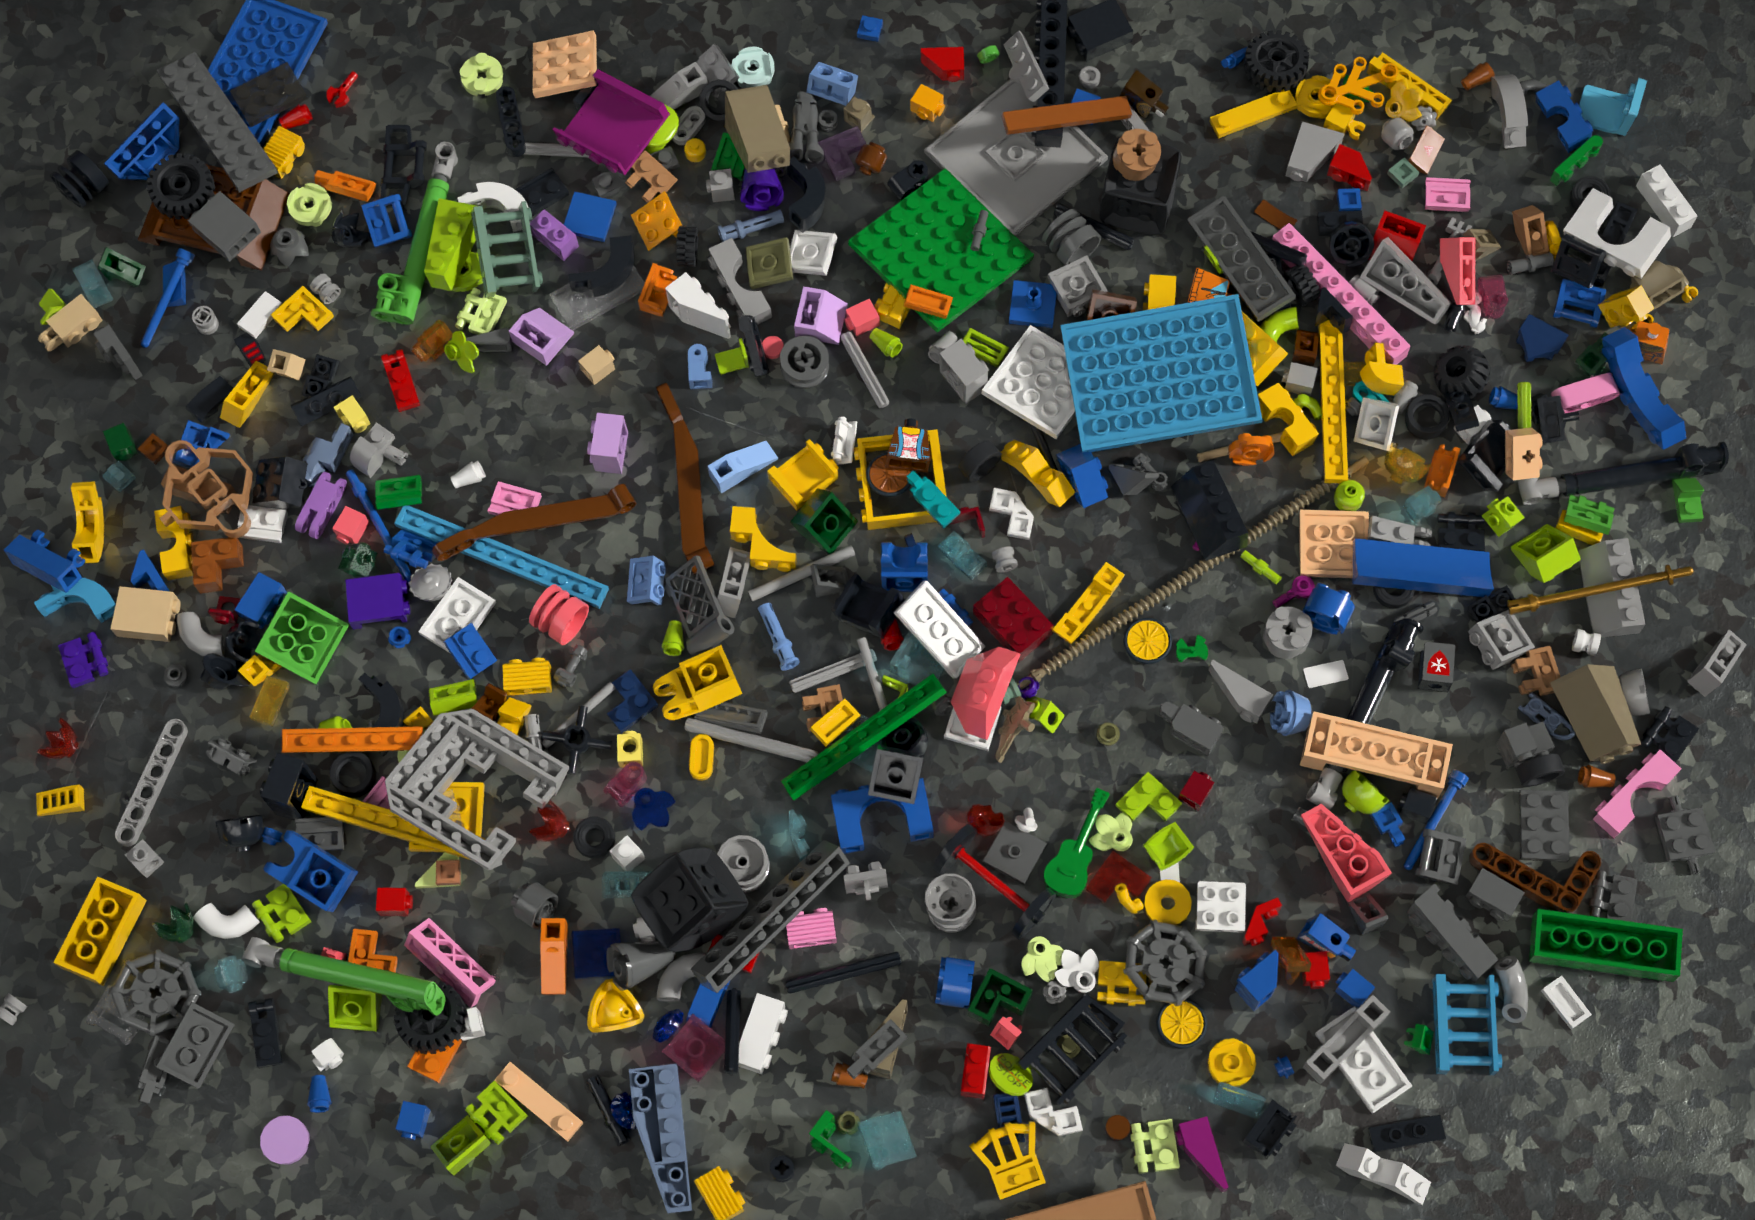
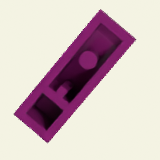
[1175,1116,1229,1192]

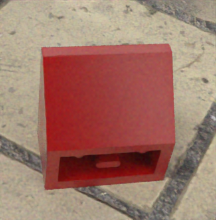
[1368,210,1426,262]

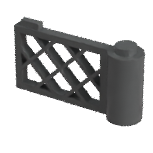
[664,555,734,656]

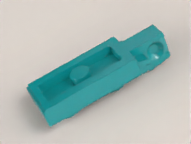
[906,471,960,529]

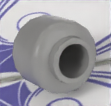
[1381,118,1414,150]

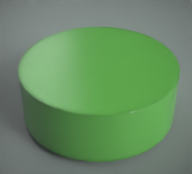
[977,45,1000,64]

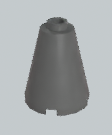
[606,941,676,991]

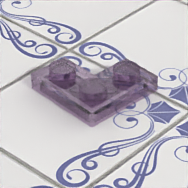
[818,126,866,181]

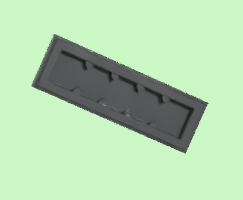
[694,702,768,734]

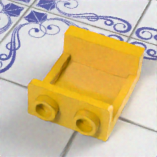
[767,439,839,511]

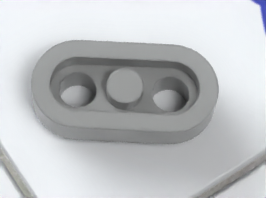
[672,106,706,145]

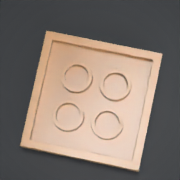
[533,30,597,98]
[1299,510,1369,578]

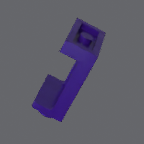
[345,573,410,630]

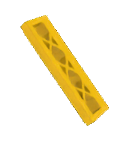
[1366,52,1452,120]

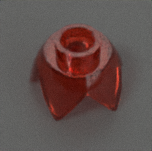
[36,717,79,759]
[529,800,569,842]

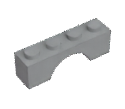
[707,238,772,325]
[1303,995,1390,1084]

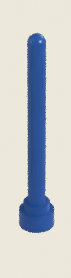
[141,248,195,348]
[1404,770,1469,870]

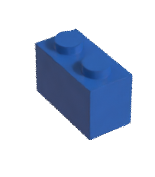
[234,572,287,629]

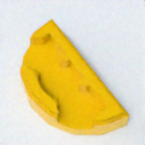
[1545,220,1561,261]

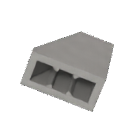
[1286,121,1344,182]

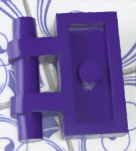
[58,632,109,688]

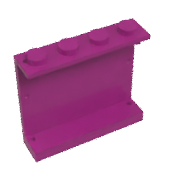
[553,69,670,175]

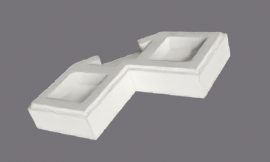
[989,488,1034,540]
[1024,1088,1083,1136]

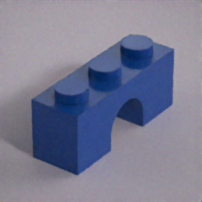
[1536,80,1593,153]

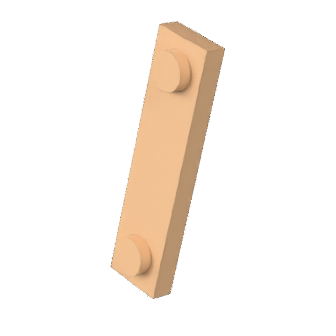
[495,1062,583,1142]

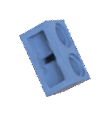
[807,62,858,106]

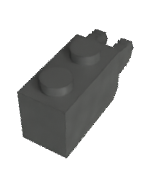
[1159,701,1224,756]

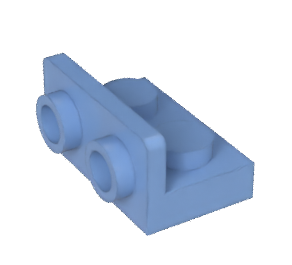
[627,556,666,606]

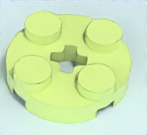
[460,53,503,96]
[287,183,332,227]

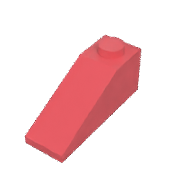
[1440,237,1475,305]

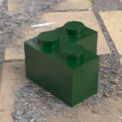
[968,968,1033,1026]

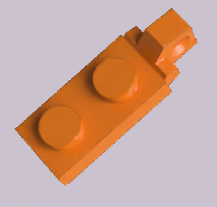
[314,170,376,202]

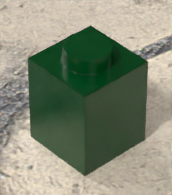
[103,423,138,462]

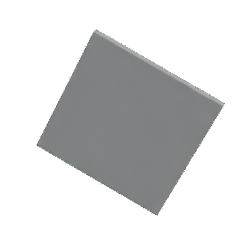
[924,79,1108,236]

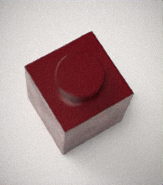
[1178,770,1215,811]

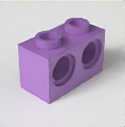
[530,209,579,261]

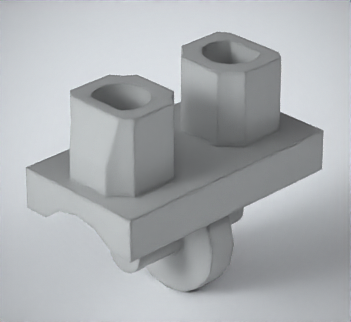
[843,861,888,901]

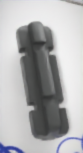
[1393,601,1437,622]

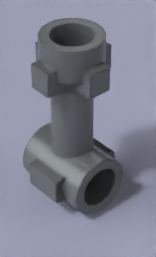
[1132,453,1168,492]
[554,644,588,687]

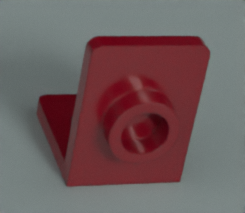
[949,507,985,538]
[208,596,241,625]

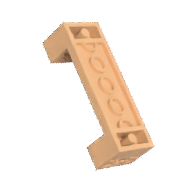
[1300,711,1453,799]

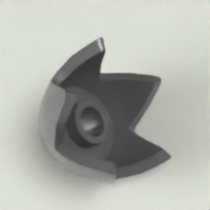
[270,228,309,267]

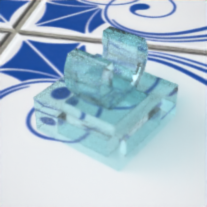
[102,461,136,493]

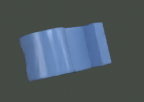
[688,344,712,389]

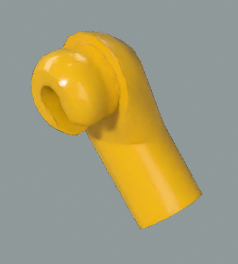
[1115,883,1144,914]

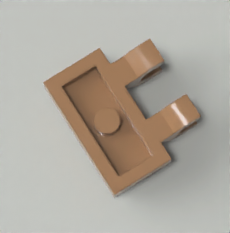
[625,150,678,203]
[1511,646,1561,696]
[802,684,849,733]

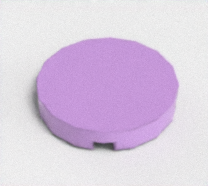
[260,1116,310,1165]

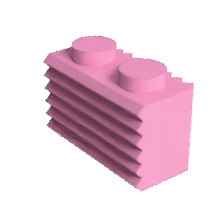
[786,908,837,949]

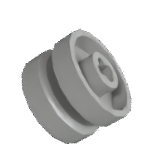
[717,835,770,893]

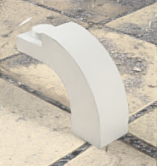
[457,182,532,232]

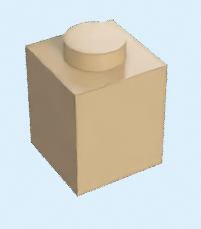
[578,345,615,385]
[267,349,306,380]

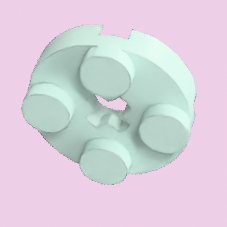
[732,47,775,88]

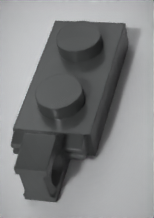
[847,1019,908,1079]
[137,1035,170,1104]

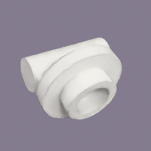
[1015,808,1037,833]

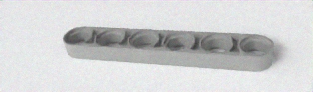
[115,719,188,847]

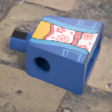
[1296,913,1356,962]

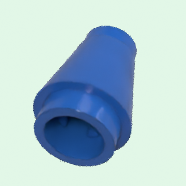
[1489,386,1518,410]
[307,1075,332,1113]

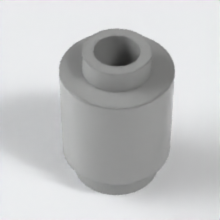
[1349,274,1380,306]

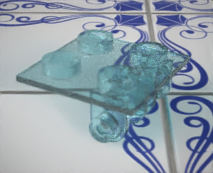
[858,1111,917,1171]

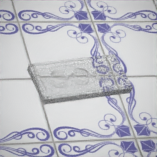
[549,263,645,331]

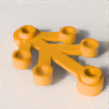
[1318,57,1398,115]

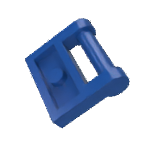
[361,194,413,248]
[1553,279,1606,328]

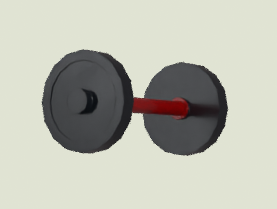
[933,823,1056,940]

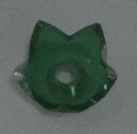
[152,902,194,943]

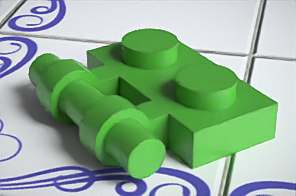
[1564,495,1615,535]

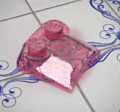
[662,1014,725,1083]

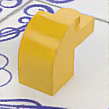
[1360,343,1404,396]

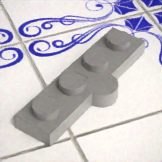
[1003,31,1049,103]

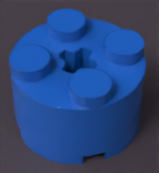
[1302,583,1355,635]
[935,957,975,1009]

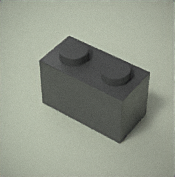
[1465,868,1525,921]

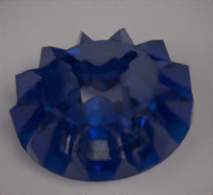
[653,1009,684,1043]
[611,1092,637,1129]

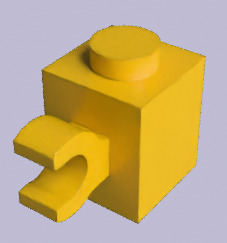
[1323,103,1365,140]

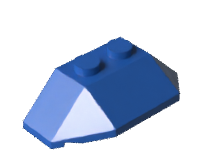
[104,102,179,180]

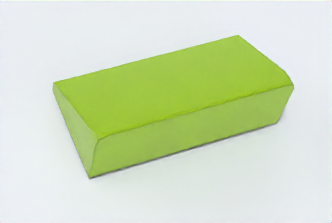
[429,679,478,716]

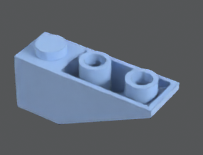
[708,441,778,493]

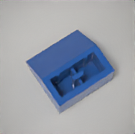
[1235,950,1279,1012]

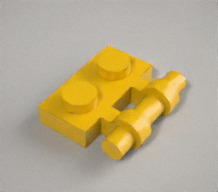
[1097,961,1147,1006]

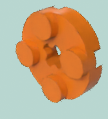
[1228,433,1274,466]

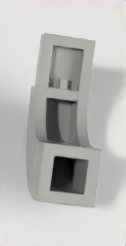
[1491,74,1528,148]

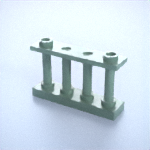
[471,201,543,298]

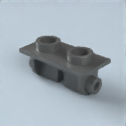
[206,738,257,776]

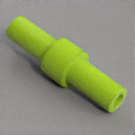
[1240,550,1282,584]

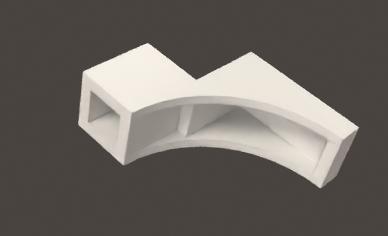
[1336,1143,1431,1205]

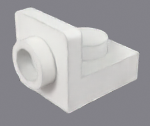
[460,1007,485,1041]

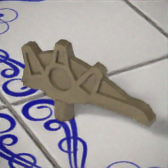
[995,696,1035,763]

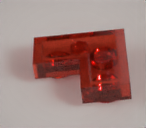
[1086,851,1152,903]

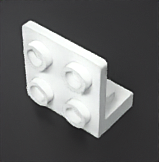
[1195,881,1246,933]

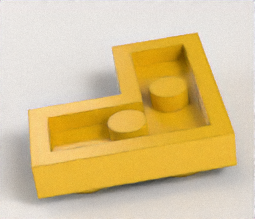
[271,286,334,332]

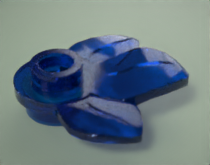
[632,788,675,831]

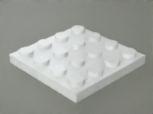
[981,325,1075,439]

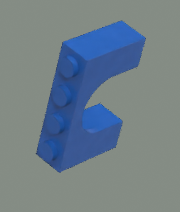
[831,778,934,854]

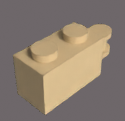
[38,294,103,351]

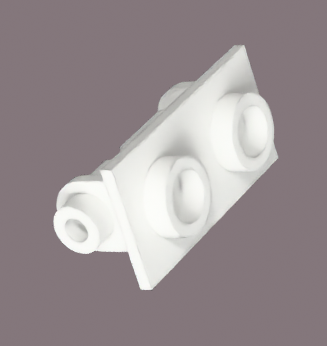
[831,417,857,465]

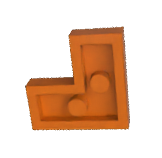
[348,929,398,973]

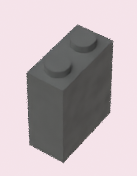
[188,191,261,262]

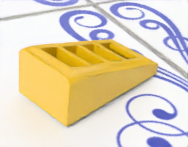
[36,784,85,817]

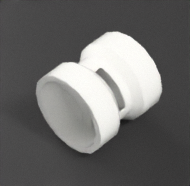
[1572,629,1601,656]

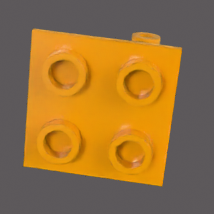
[631,191,682,251]

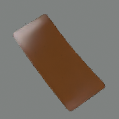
[1254,200,1297,229]

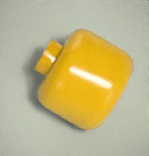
[684,138,706,162]

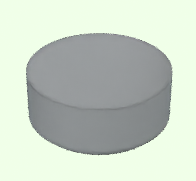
[1079,66,1100,89]

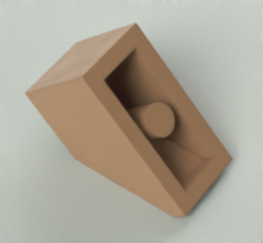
[1512,205,1549,256]

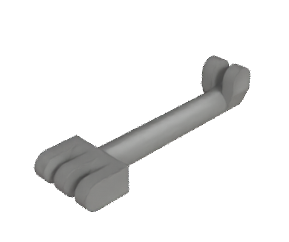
[1427,217,1472,286]

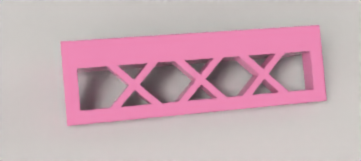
[404,918,496,1008]

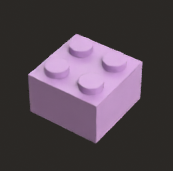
[587,413,628,474]

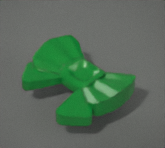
[1176,635,1208,662]

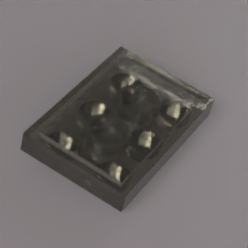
[230,62,308,128]

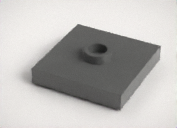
[983,821,1047,885]

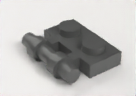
[1589,870,1638,922]

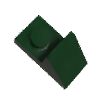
[98,247,146,287]

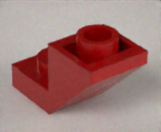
[1243,897,1282,947]

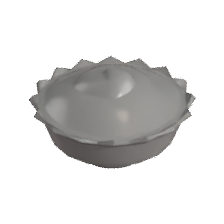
[408,563,452,602]

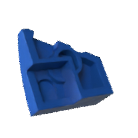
[172,420,230,468]

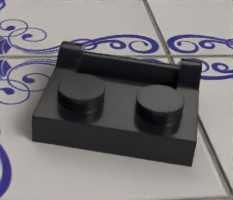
[1551,234,1606,288]

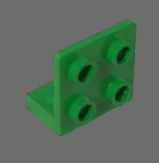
[809,1110,852,1169]

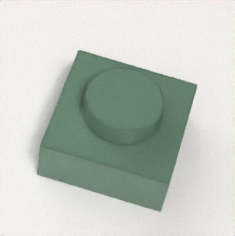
[1387,157,1419,188]

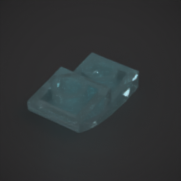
[938,531,988,580]
[789,809,810,862]

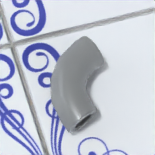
[177,612,225,657]
[656,952,706,1002]
[1495,956,1529,1023]

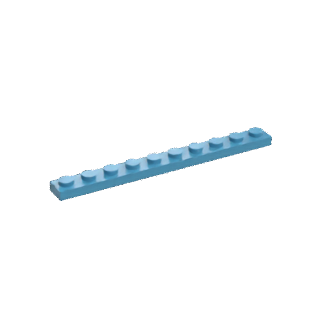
[394,506,609,609]

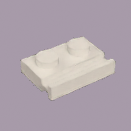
[238,505,288,543]

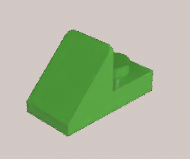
[1672,478,1704,523]

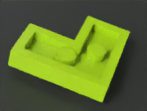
[1116,772,1182,822]

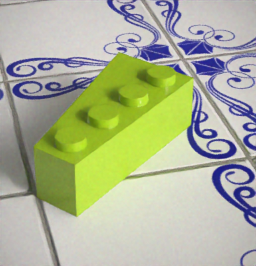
[424,198,476,291]

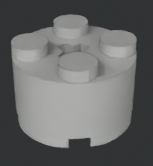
[1263,607,1312,659]

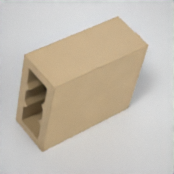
[111,586,180,642]

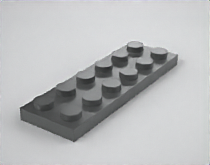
[1187,196,1296,322]

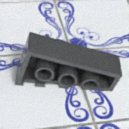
[1407,883,1499,983]

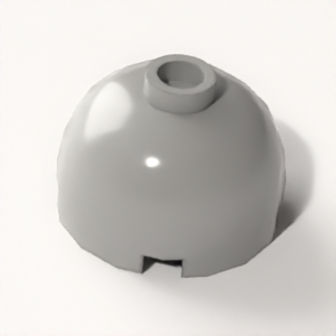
[1618,669,1650,716]

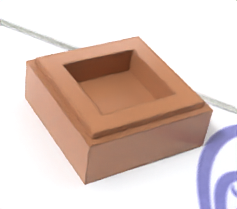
[436,860,461,886]

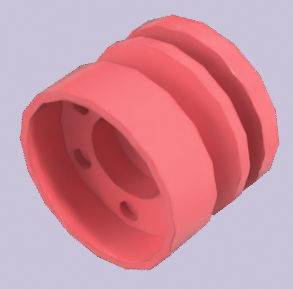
[529,584,589,645]

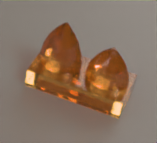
[1271,937,1311,986]

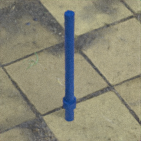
[346,469,412,583]

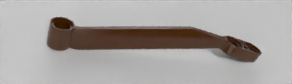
[656,382,714,575]
[432,484,637,561]

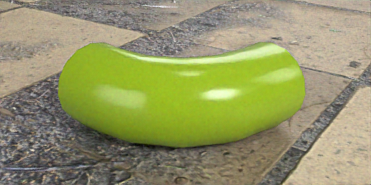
[1260,307,1299,343]

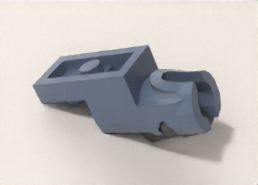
[299,423,353,487]

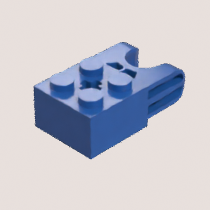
[881,542,928,592]
[263,830,358,912]

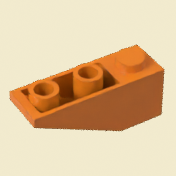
[540,918,569,995]

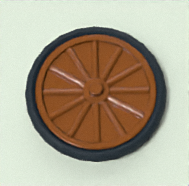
[866,452,912,497]

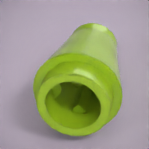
[870,328,903,358]
[662,620,684,656]

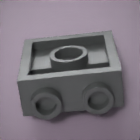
[94,324,143,380]

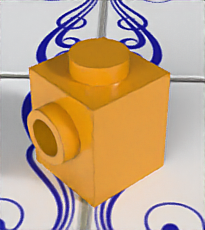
[910,84,945,122]

